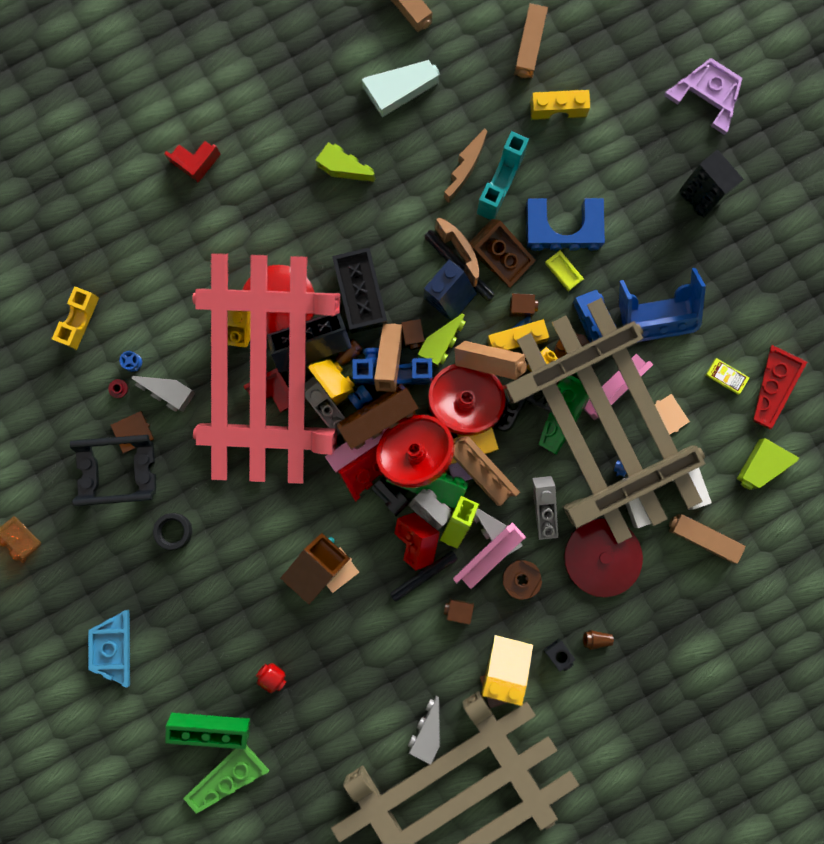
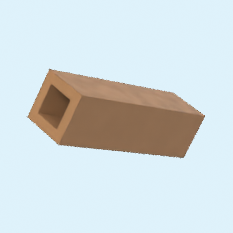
[392,0,432,32]
[514,4,548,78]
[374,324,403,392]
[455,341,527,380]
[669,514,746,564]

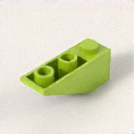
[315,142,375,182]
[418,314,466,368]

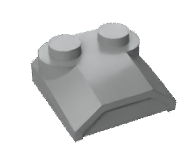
[408,489,451,531]

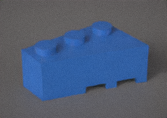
[573,290,617,342]

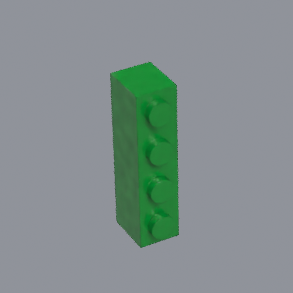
[386,472,468,508]
[165,713,250,749]

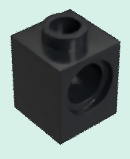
[544,638,576,671]

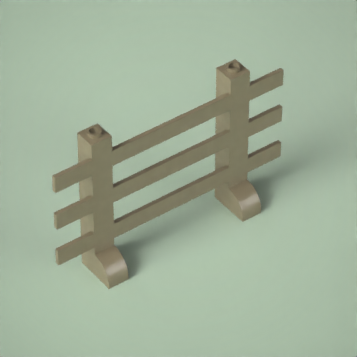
[503,298,705,544]
[331,691,579,844]

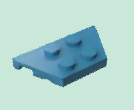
[88,610,130,687]

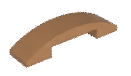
[435,218,479,288]

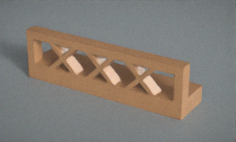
[453,436,520,506]

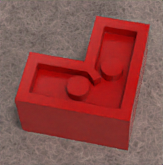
[164,141,221,183]
[244,368,289,413]
[394,513,440,570]

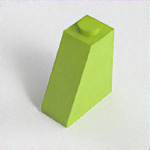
[737,438,799,490]
[440,496,479,549]

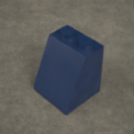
[424,259,477,321]

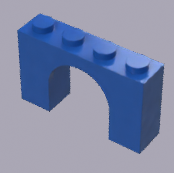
[526,198,605,251]
[353,358,432,385]

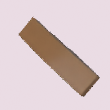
[444,128,487,203]

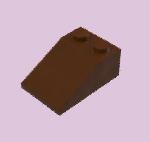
[469,219,536,287]

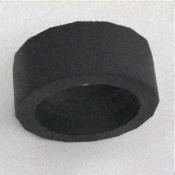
[153,513,193,550]

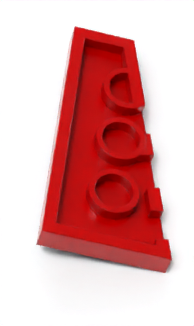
[753,345,807,430]
[338,444,383,501]

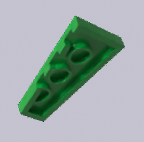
[539,375,589,455]

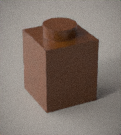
[510,293,538,317]
[401,319,424,350]
[444,599,474,624]

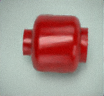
[256,663,286,693]

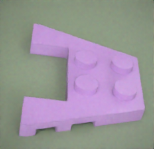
[664,58,742,135]

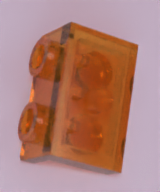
[0,516,41,563]

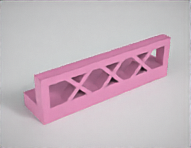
[584,354,653,420]
[453,523,526,589]

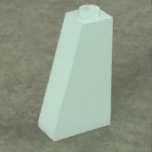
[362,60,440,117]

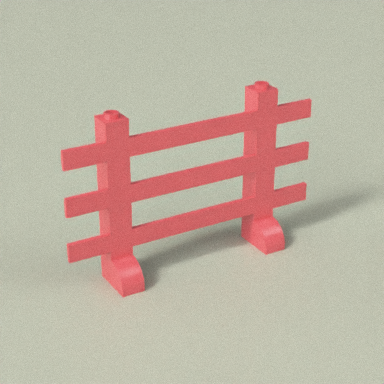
[193,254,340,484]

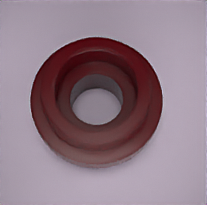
[108,379,128,398]

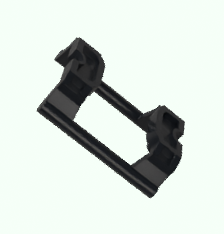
[70,434,157,507]

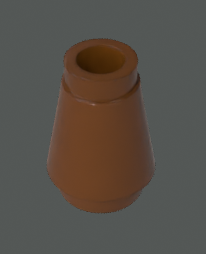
[335,339,363,366]
[583,630,614,650]

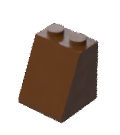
[280,533,350,604]

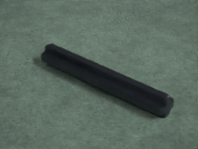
[390,551,457,602]

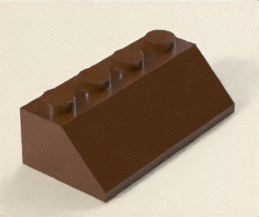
[336,384,419,449]

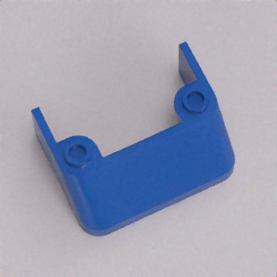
[619,268,706,342]

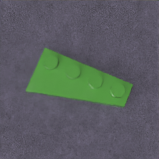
[183,746,270,814]

